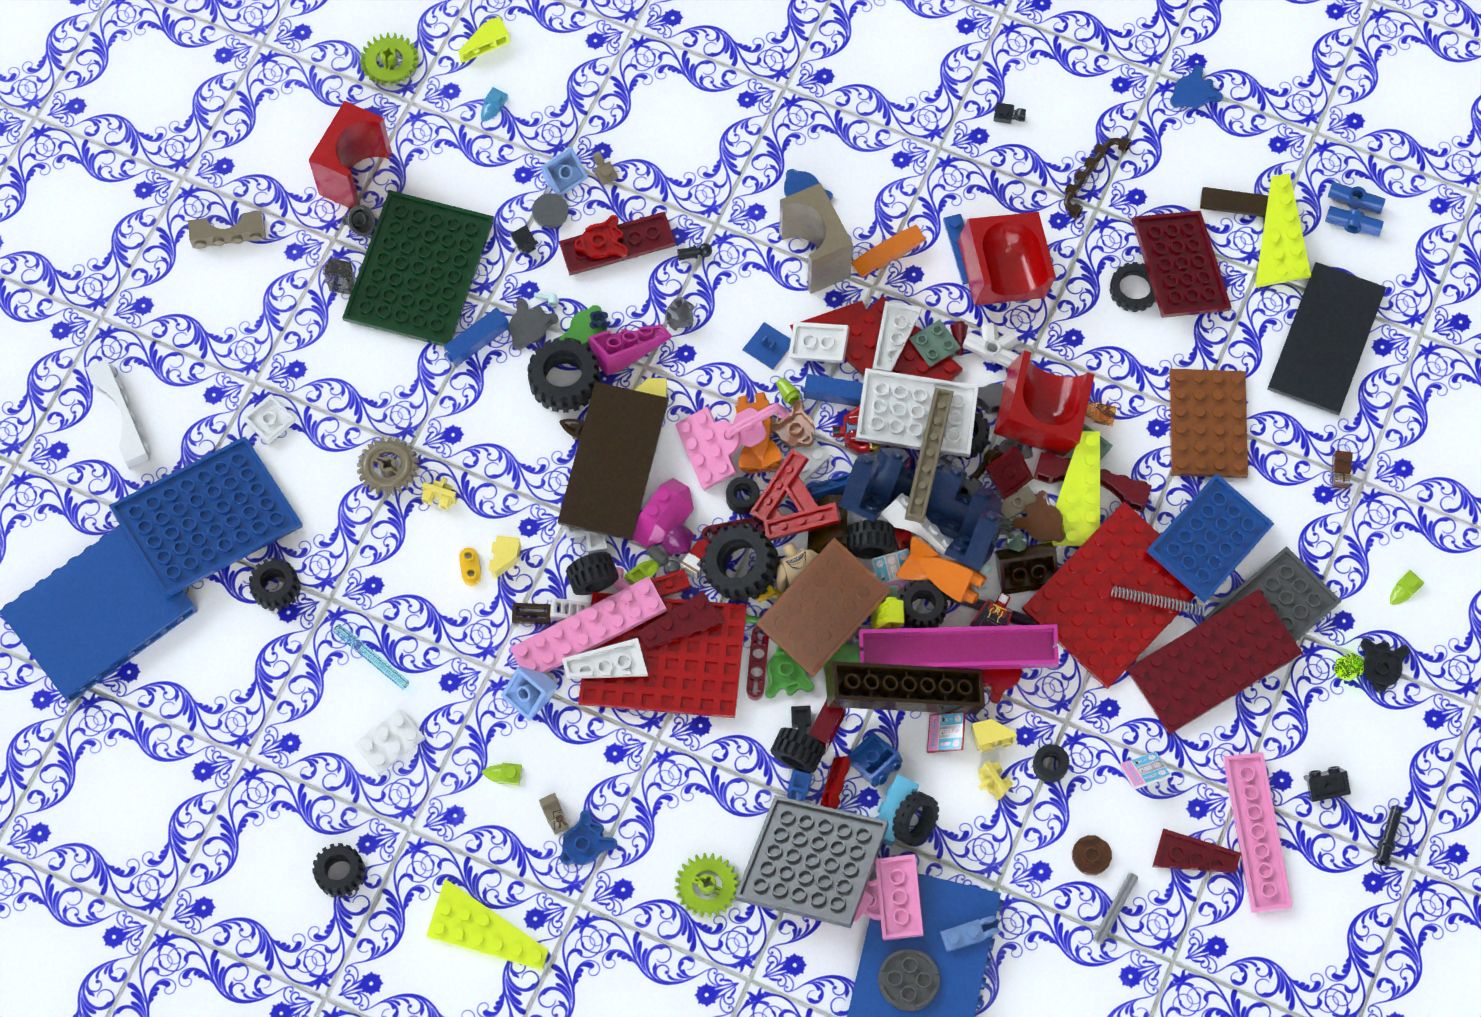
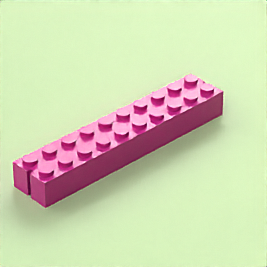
[859,624,1059,670]

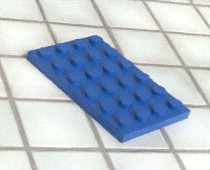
[1146,473,1274,603]

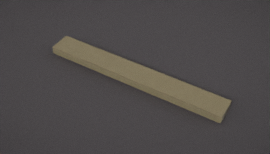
[905,387,954,524]

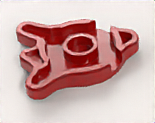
[574,215,628,259]
[982,669,1022,704]

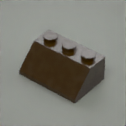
[807,494,848,554]
[995,542,1058,594]

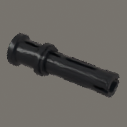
[1373,806,1404,867]

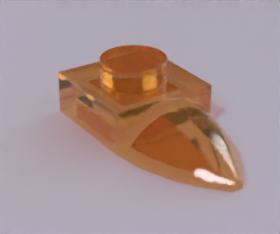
[1086,402,1117,427]

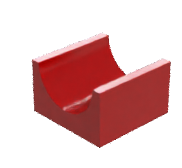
[308,101,392,209]

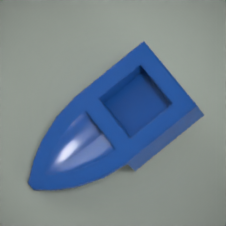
[788,769,813,802]

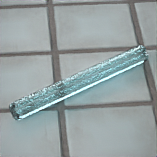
[333,624,410,690]

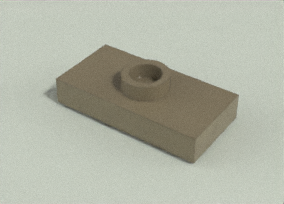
[1000,486,1036,522]

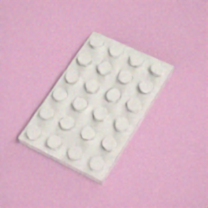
[855,368,979,457]

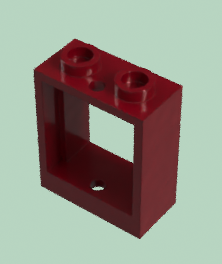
[809,699,846,755]

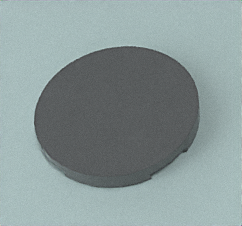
[878,949,940,1011]

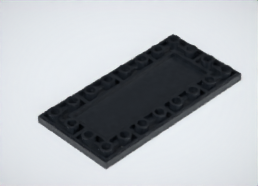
[1267,262,1386,416]

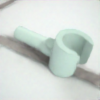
[534,292,559,307]

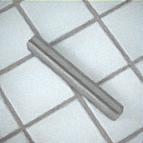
[1093,872,1138,945]

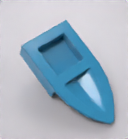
[481,87,509,122]

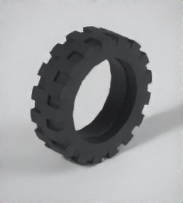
[1109,262,1156,312]
[892,791,939,847]

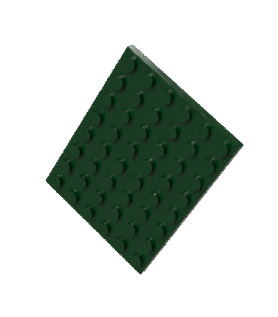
[342,190,495,346]

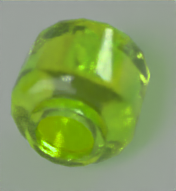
[1334,652,1364,681]

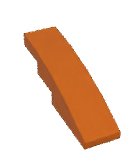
[852,225,927,279]

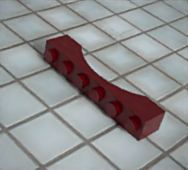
[1034,452,1152,513]

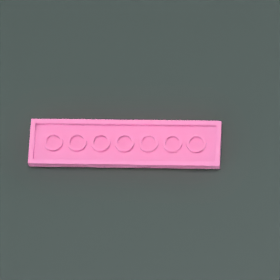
[510,576,667,674]
[1223,752,1293,913]

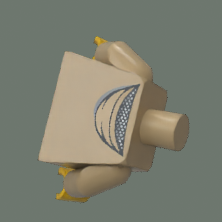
[775,542,818,598]

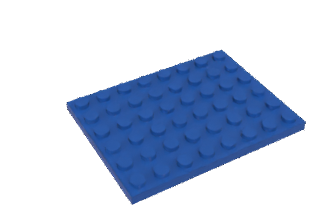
[109,436,303,599]

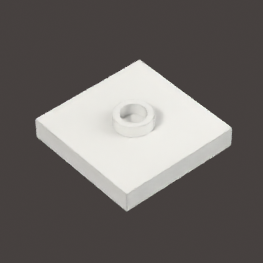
[242,394,296,445]

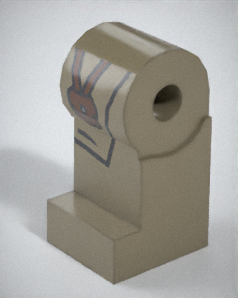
[539,793,569,835]

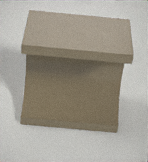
[779,183,853,294]

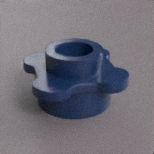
[590,311,608,329]

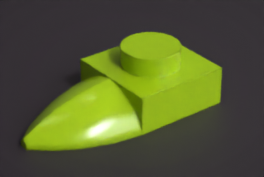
[624,560,659,585]
[1390,570,1425,605]
[482,762,522,786]

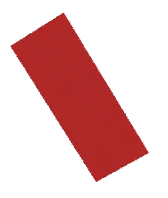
[790,301,866,330]

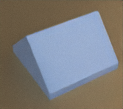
[541,147,589,196]

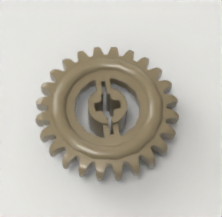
[356,437,419,497]

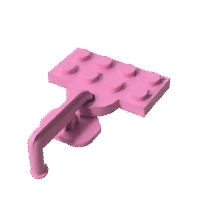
[675,403,789,491]
[854,854,924,940]

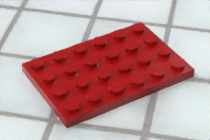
[845,296,963,381]

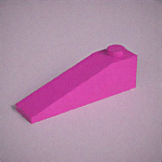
[588,325,671,376]

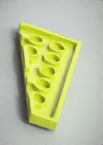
[1255,173,1311,288]
[1043,431,1100,547]
[426,879,549,971]

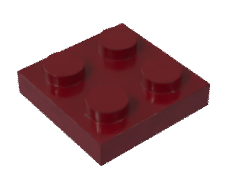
[985,446,1034,500]

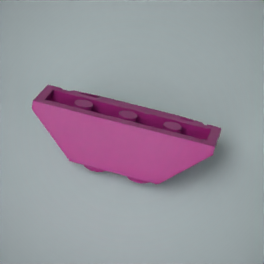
[633,478,694,548]

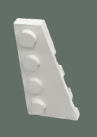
[872,301,922,372]
[779,439,831,505]
[562,638,648,679]

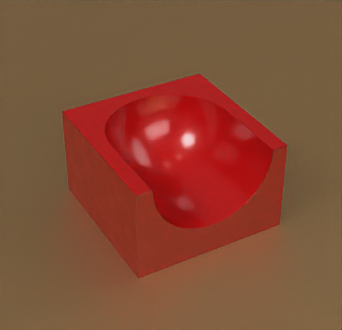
[958,212,1056,306]
[993,350,1095,457]

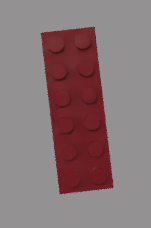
[559,211,676,276]

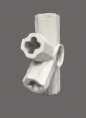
[962,323,1019,368]

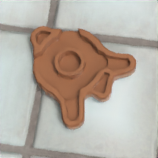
[771,400,815,448]

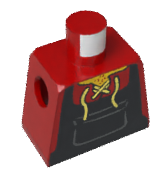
[969,592,1013,627]

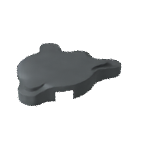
[509,299,559,350]

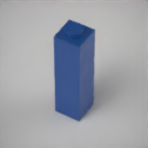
[443,307,509,367]
[803,374,863,407]

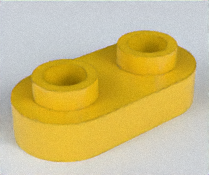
[459,547,481,586]

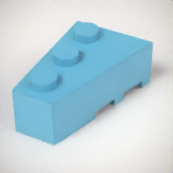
[877,774,919,847]

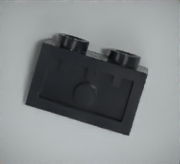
[1303,766,1351,802]

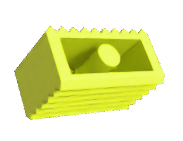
[870,597,905,629]

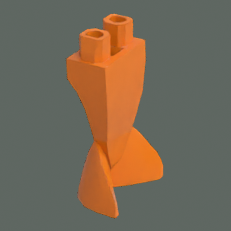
[735,392,783,474]
[896,536,987,604]

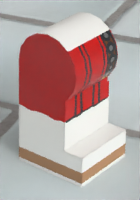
[680,540,710,580]

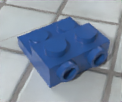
[846,732,903,788]

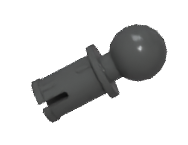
[646,545,680,574]

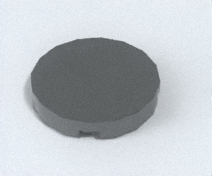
[532,193,569,228]

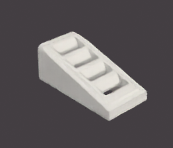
[550,598,591,621]

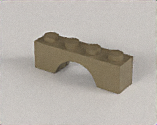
[188,211,266,249]

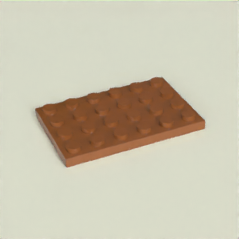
[1169,369,1248,478]
[755,538,891,677]

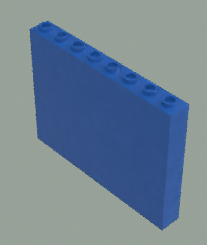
[0,524,197,704]
[847,873,1004,1017]

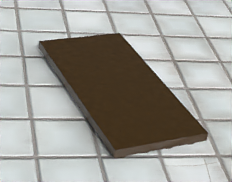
[557,382,669,541]

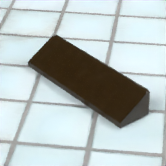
[1200,187,1269,217]

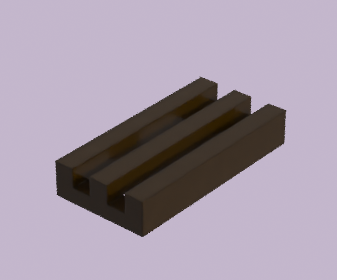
[512,603,551,625]

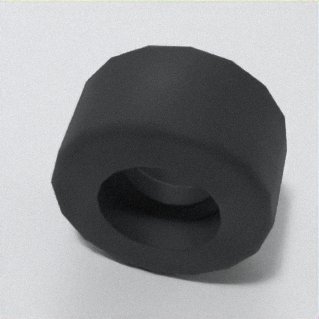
[726,477,760,514]
[1032,744,1070,783]

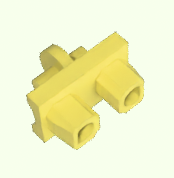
[422,477,458,511]
[977,761,1013,801]

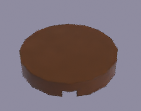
[1072,835,1112,876]

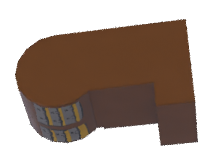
[1332,450,1353,489]

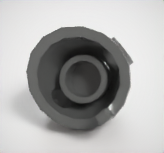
[342,205,375,236]
[665,297,695,331]

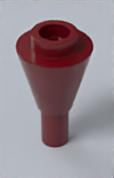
[950,321,968,356]

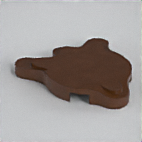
[1012,490,1066,542]

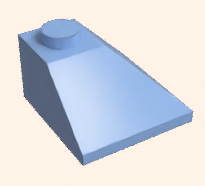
[501,666,559,720]

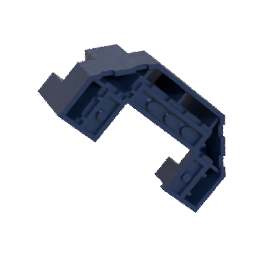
[839,448,1003,571]

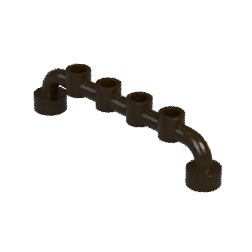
[1064,137,1132,219]

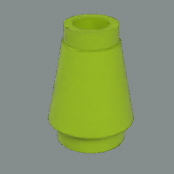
[776,378,801,405]

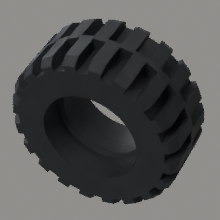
[527,337,600,413]
[702,524,780,602]

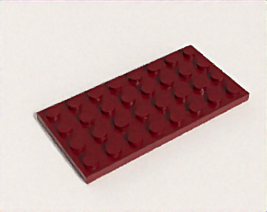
[1126,589,1303,735]

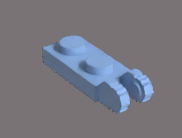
[940,916,1000,952]

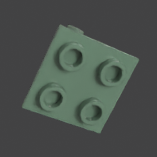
[909,319,961,367]

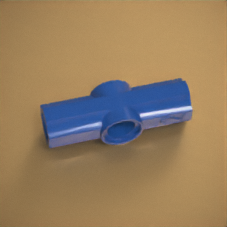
[1327,181,1386,214]
[1325,206,1384,237]

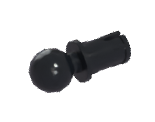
[677,243,713,261]

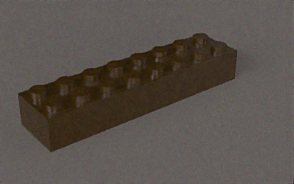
[825,661,985,715]

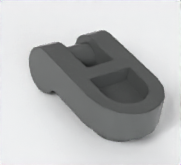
[998,439,1033,459]

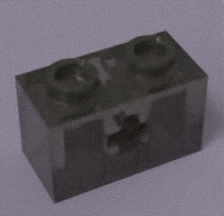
[323,258,356,295]

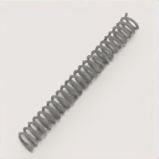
[1111,586,1206,617]

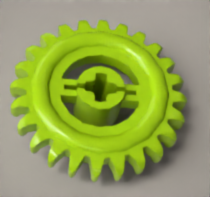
[360,32,419,86]
[674,852,740,918]

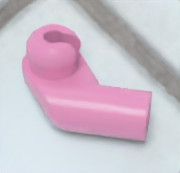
[613,567,631,591]

